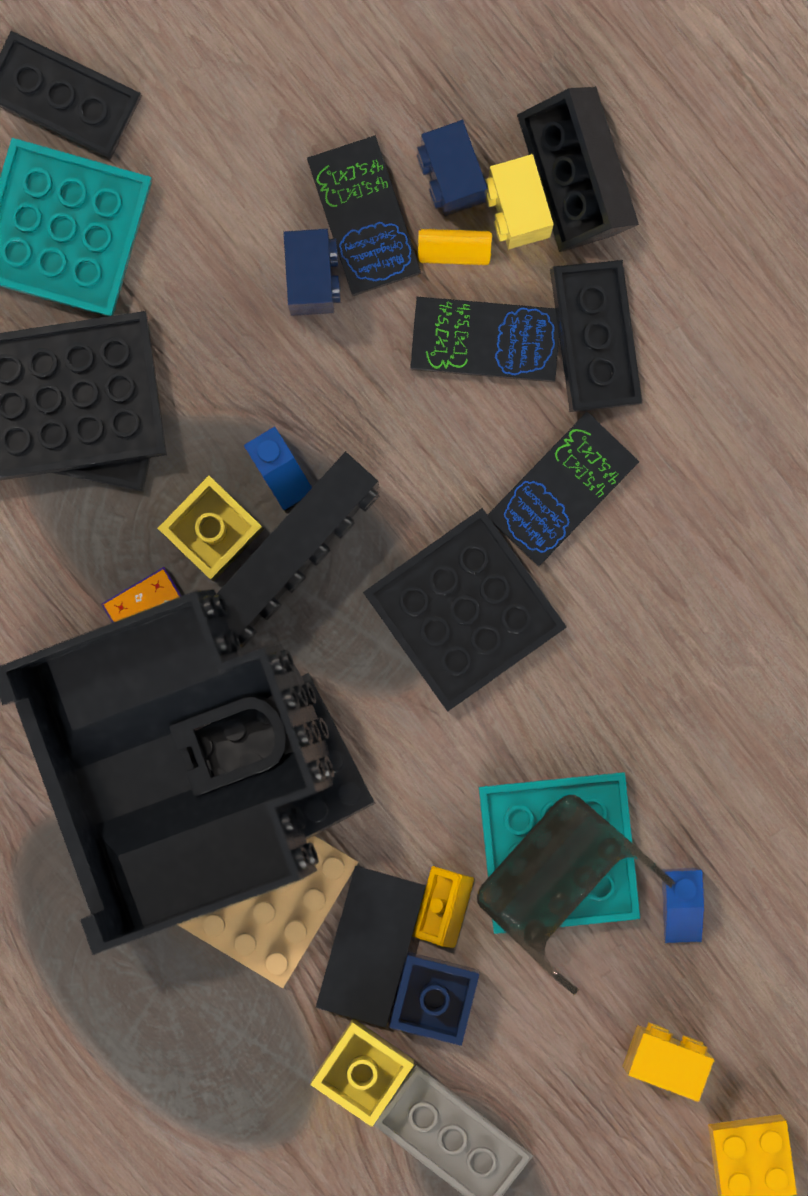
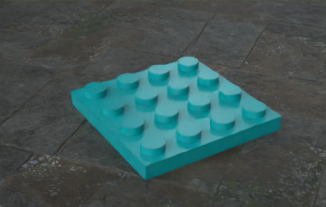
[0,138,153,317]
[479,772,640,934]

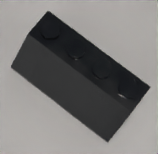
[517,86,639,252]

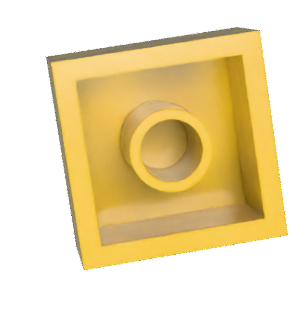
[622,1022,714,1102]
[708,1114,797,1196]

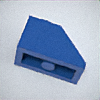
[244,426,312,511]
[661,868,704,943]

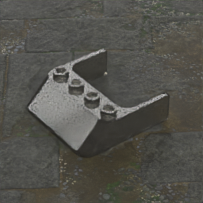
[477,795,676,995]

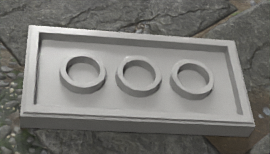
[374,1064,533,1196]

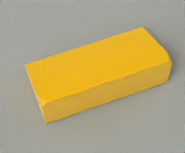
[418,229,492,265]
[412,866,474,948]

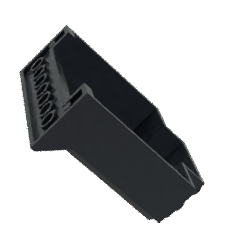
[0,589,334,955]

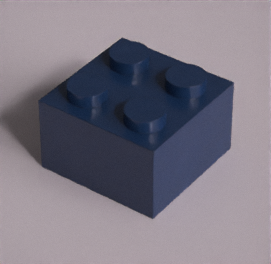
[416,120,488,217]
[283,229,341,316]
[389,952,480,1046]

